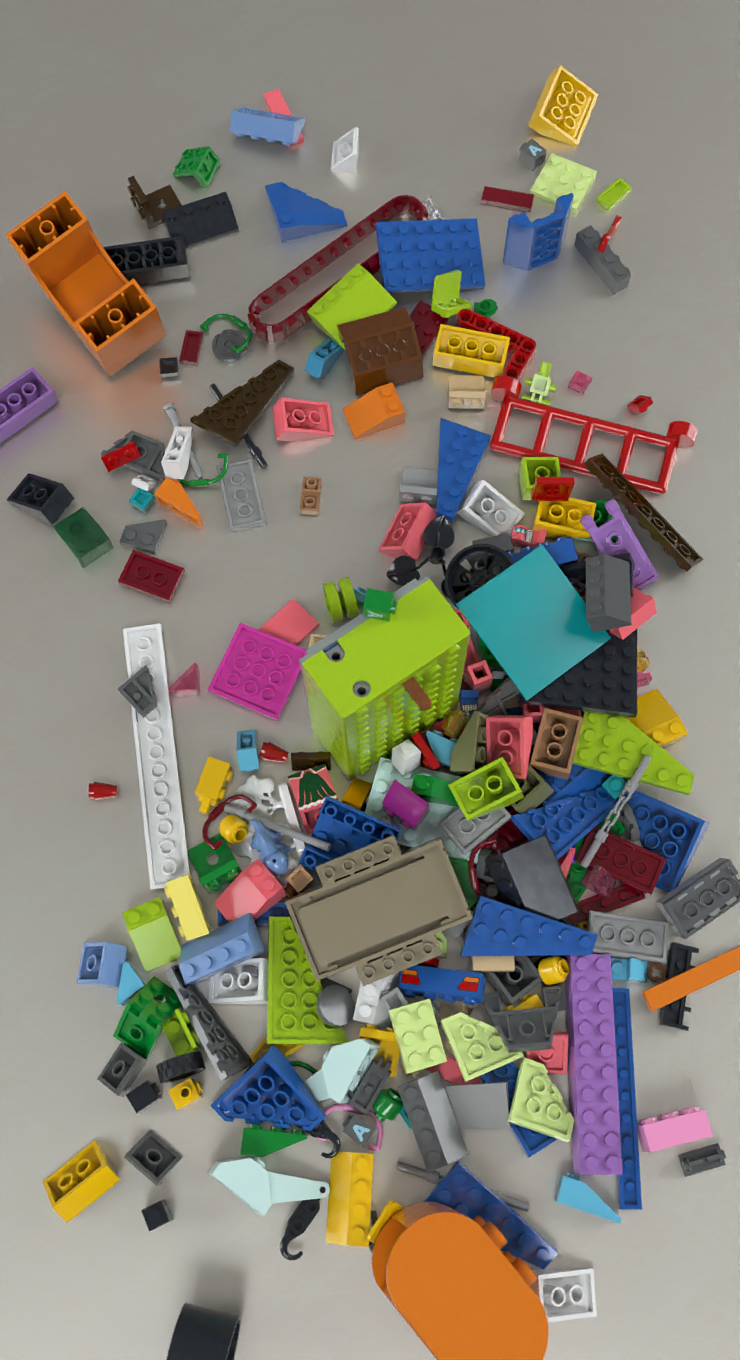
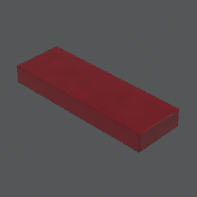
[481,186,534,212]

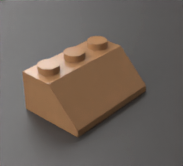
[530,708,583,780]

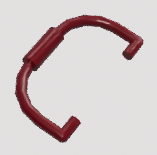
[202,794,257,850]
[467,839,503,902]

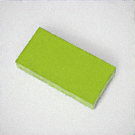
[596,177,632,211]

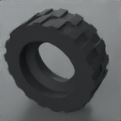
[156,1051,206,1084]

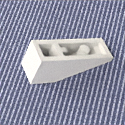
[161,426,193,479]

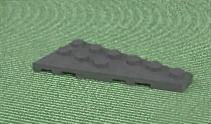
[165,964,253,1082]

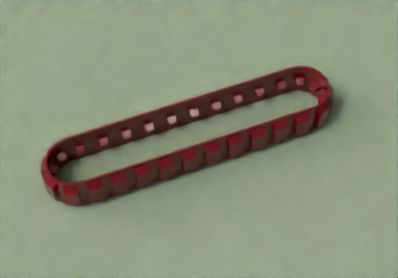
[247,195,428,343]

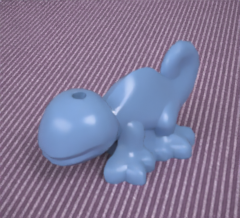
[251,818,291,876]

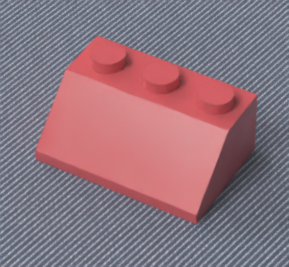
[379,502,438,561]

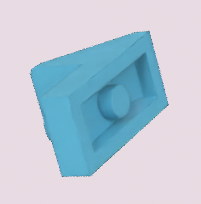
[611,958,648,983]

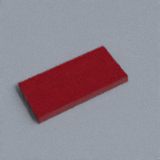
[576,826,667,896]

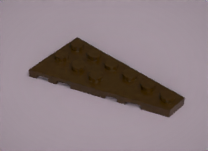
[190,360,294,447]

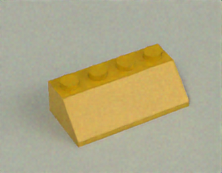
[432,324,510,378]
[325,1151,374,1247]

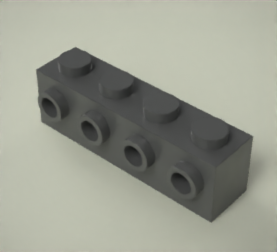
[574,225,631,295]

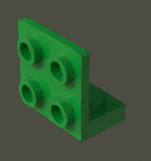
[172,146,221,187]

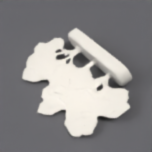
[229,774,307,885]

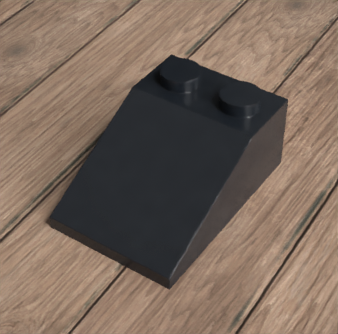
[7,473,74,526]

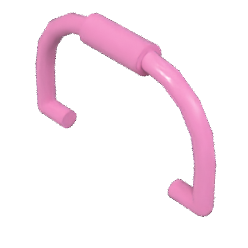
[315,1103,383,1151]

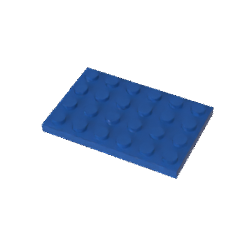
[375,218,485,293]

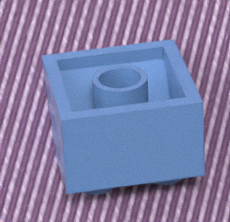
[76,942,127,988]

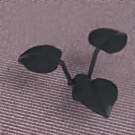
[386,515,472,598]

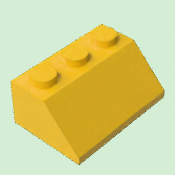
[43,1140,120,1223]

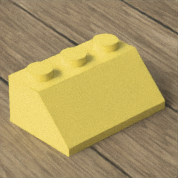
[164,873,211,940]

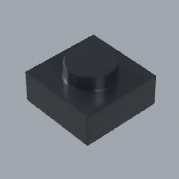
[159,357,179,378]

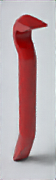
[597,215,622,253]

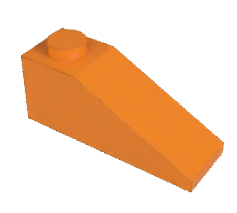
[154,477,204,528]

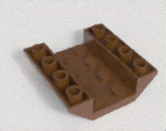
[337,307,424,396]

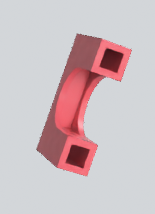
[577,584,657,640]
[454,608,493,692]

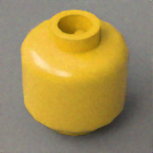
[219,814,249,844]
[537,955,569,985]

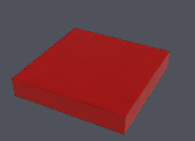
[531,477,575,501]

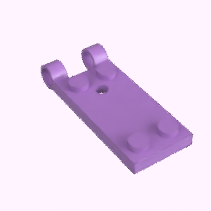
[580,498,659,590]

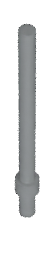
[224,804,331,851]

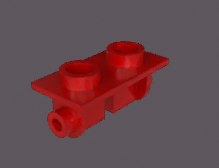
[101,442,141,472]

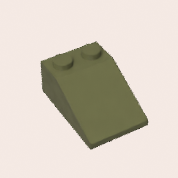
[449,711,489,776]
[511,764,554,814]

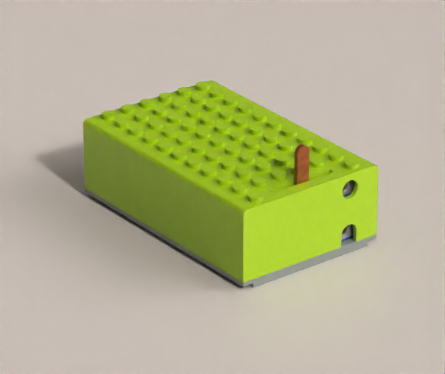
[299,576,470,781]

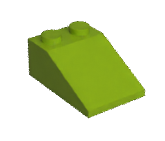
[448,757,524,821]
[122,897,181,973]

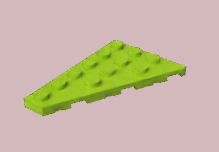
[572,711,694,795]
[266,916,349,1045]

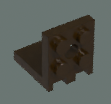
[127,176,182,230]

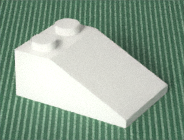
[457,479,525,536]
[208,958,268,1005]
[530,1268,597,1323]

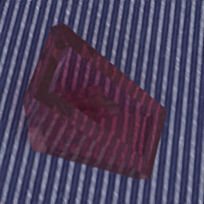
[168,663,200,698]

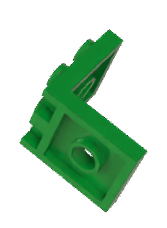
[187,833,242,894]
[113,976,183,1059]

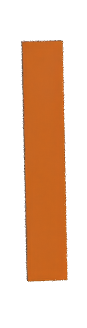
[641,946,740,1012]

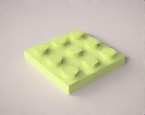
[530,153,597,213]

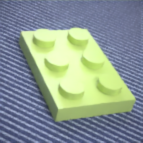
[389,999,447,1074]

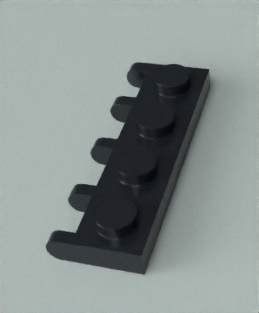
[659,942,699,1031]

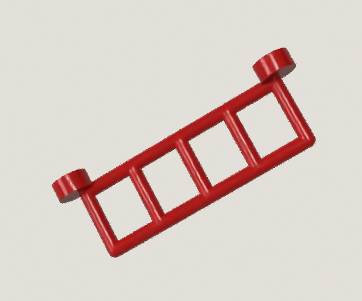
[490,376,698,494]

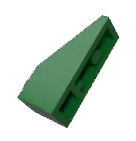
[411,774,459,807]

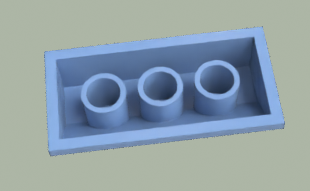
[230,107,305,146]
[179,913,265,984]

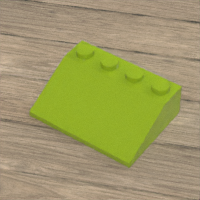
[307,264,397,351]

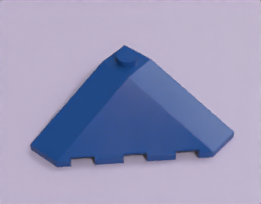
[265,182,347,242]
[627,790,710,893]
[210,1044,326,1131]

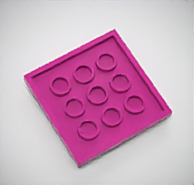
[208,623,307,721]

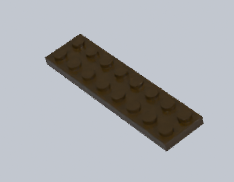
[584,453,703,572]

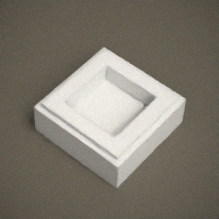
[131,474,157,491]

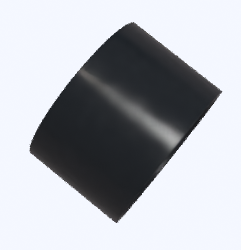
[445,544,515,608]
[166,1303,241,1360]

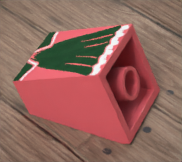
[288,764,338,835]

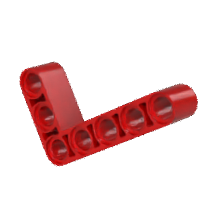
[457,309,536,382]

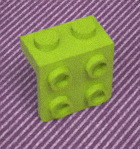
[431,270,471,318]

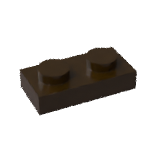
[291,751,331,771]

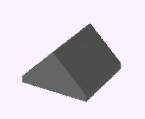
[97,1043,148,1097]
[124,1130,182,1186]

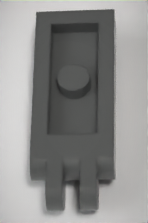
[348,1055,392,1115]

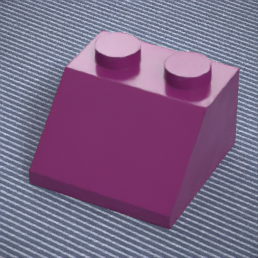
[382,780,430,831]

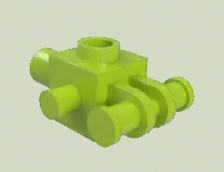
[521,362,557,406]

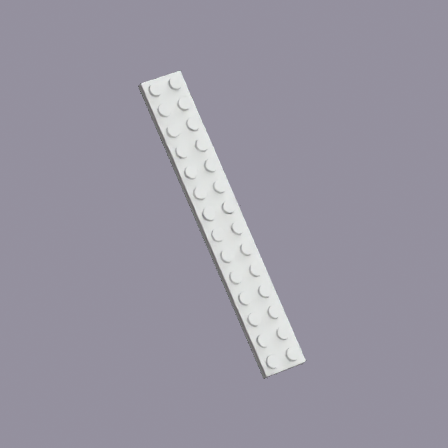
[123,623,190,891]

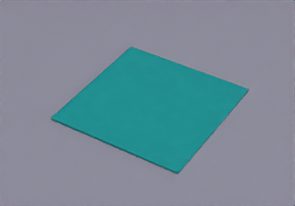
[456,545,611,701]

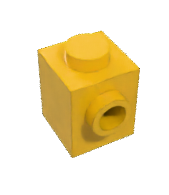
[168,1078,203,1110]

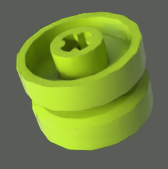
[322,577,359,623]

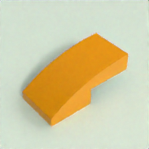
[342,777,372,810]

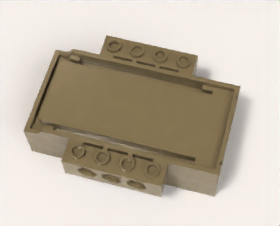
[285,834,473,986]

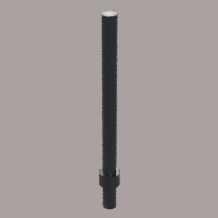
[209,383,268,469]

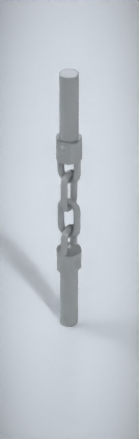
[580,755,652,869]
[396,1161,530,1212]

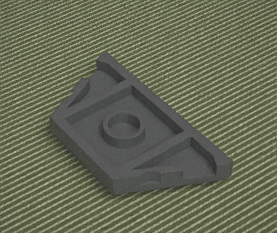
[101,430,165,482]

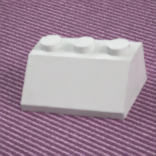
[353,971,401,1029]

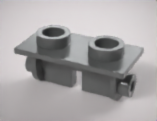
[678,1143,726,1177]

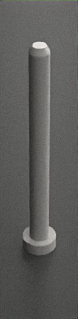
[163,403,203,479]

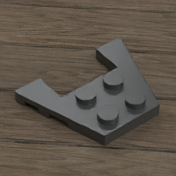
[466,677,539,733]
[483,986,562,1053]

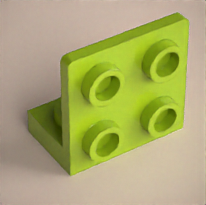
[163,1008,202,1056]

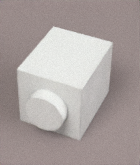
[391,739,421,776]

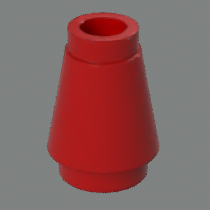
[259,742,289,763]
[89,781,117,801]

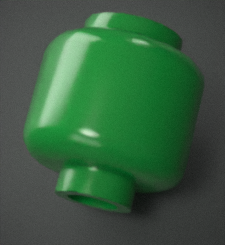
[372,1088,403,1122]

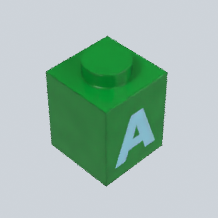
[363,588,397,621]

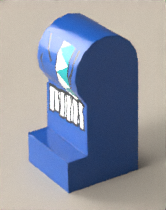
[460,690,479,728]

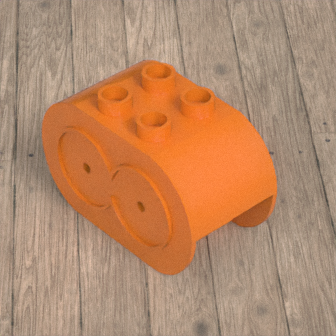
[371,1202,549,1360]

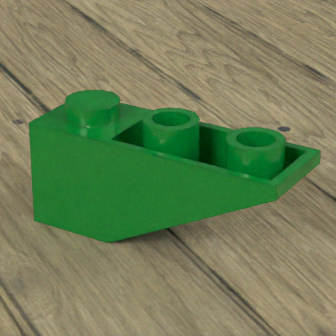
[240,1124,308,1157]

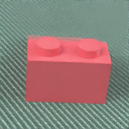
[272,397,334,442]
[486,715,533,779]
[214,858,286,922]

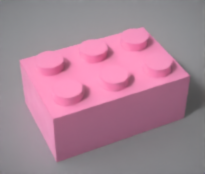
[637,1106,713,1152]

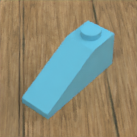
[554,1172,621,1223]

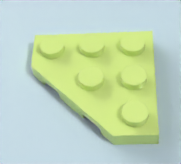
[440,1012,524,1082]
[508,1058,574,1142]

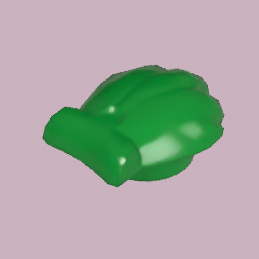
[473,299,498,317]

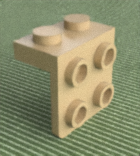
[448,375,486,409]

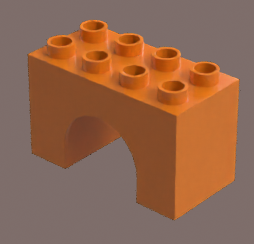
[5,191,166,377]

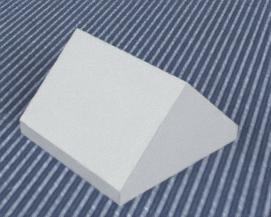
[331,127,359,172]

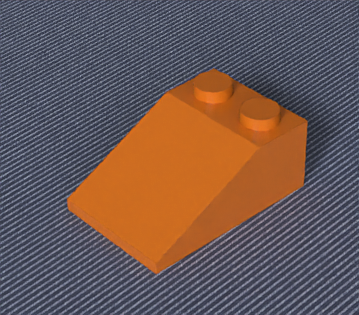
[342,383,405,440]

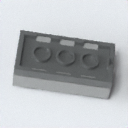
[656,858,740,939]

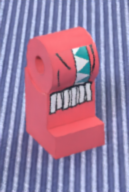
[510,525,547,549]

